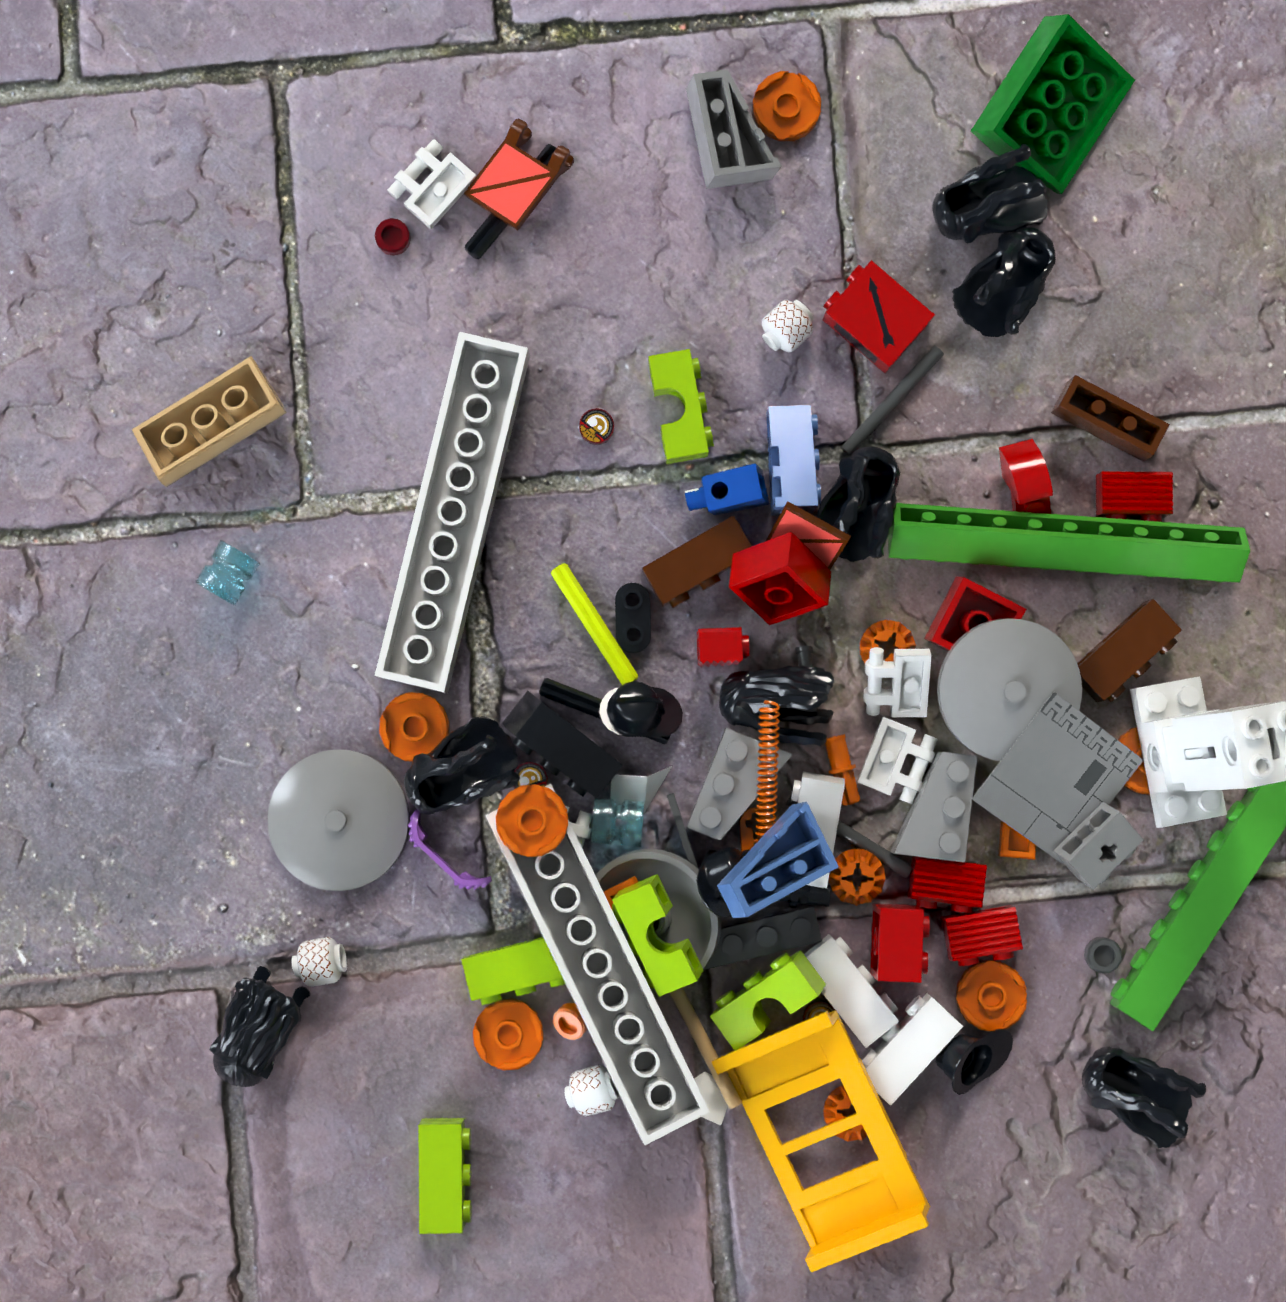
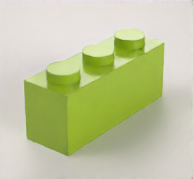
[461,937,565,1005]
[418,1118,472,1234]

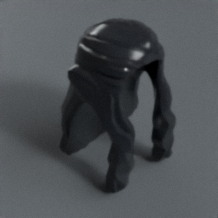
[932,144,1048,244]
[952,227,1056,337]
[816,446,900,562]
[719,666,834,747]
[404,716,520,815]
[209,966,311,1087]
[1082,1046,1206,1148]

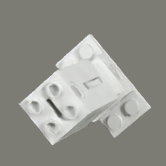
[1130,676,1286,828]

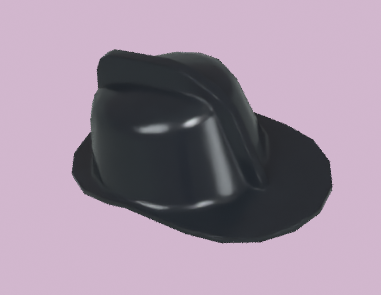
[599,681,683,738]
[696,847,749,918]
[935,1029,1013,1095]

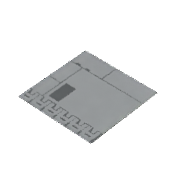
[972,692,1143,864]

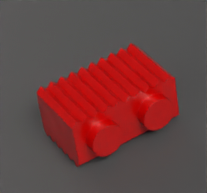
[1096,471,1173,522]
[697,627,749,668]
[907,856,987,913]
[941,905,1023,966]

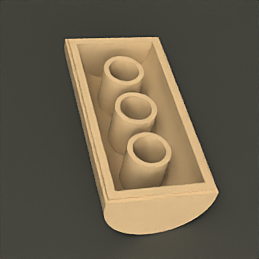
[132,356,287,487]

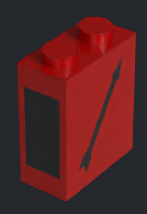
[823,260,935,374]

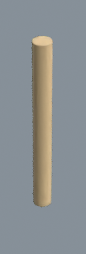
[670,987,742,1109]

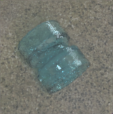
[196,540,261,605]
[591,798,644,847]

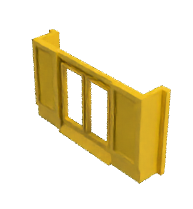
[712,1010,930,1272]

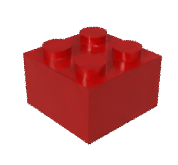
[729,532,831,625]
[924,576,1027,651]
[870,903,930,983]

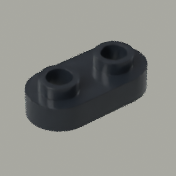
[615,583,651,653]

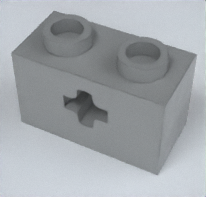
[1053,802,1144,890]

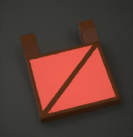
[463,119,574,231]
[766,501,851,570]

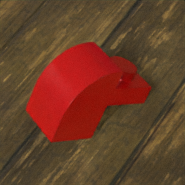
[999,439,1053,514]

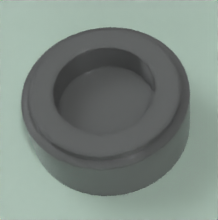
[1084,937,1122,973]

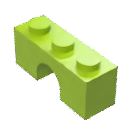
[648,349,714,464]
[612,874,704,997]
[710,950,826,1050]

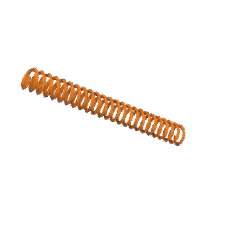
[755,700,780,842]

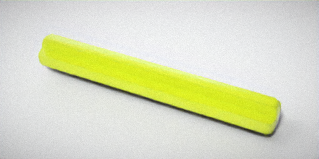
[551,563,638,685]

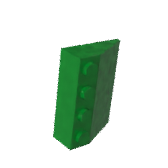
[971,14,1135,194]

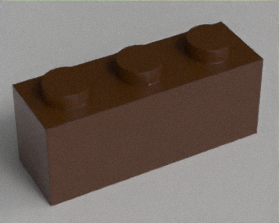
[1051,375,1170,462]
[642,515,752,608]
[1077,599,1182,702]

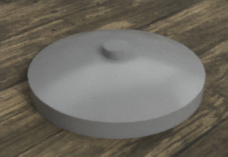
[937,618,1082,761]
[268,750,410,891]
[595,849,722,992]

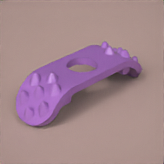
[408,809,492,890]

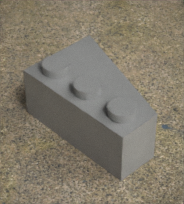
[686,70,782,189]
[686,728,793,840]
[889,752,977,863]

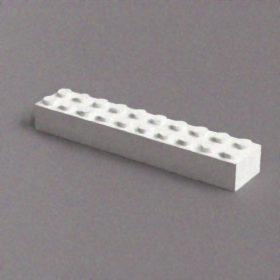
[375,332,530,694]
[485,784,710,1145]

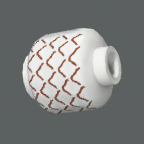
[762,300,814,352]
[292,937,347,987]
[565,1065,620,1117]

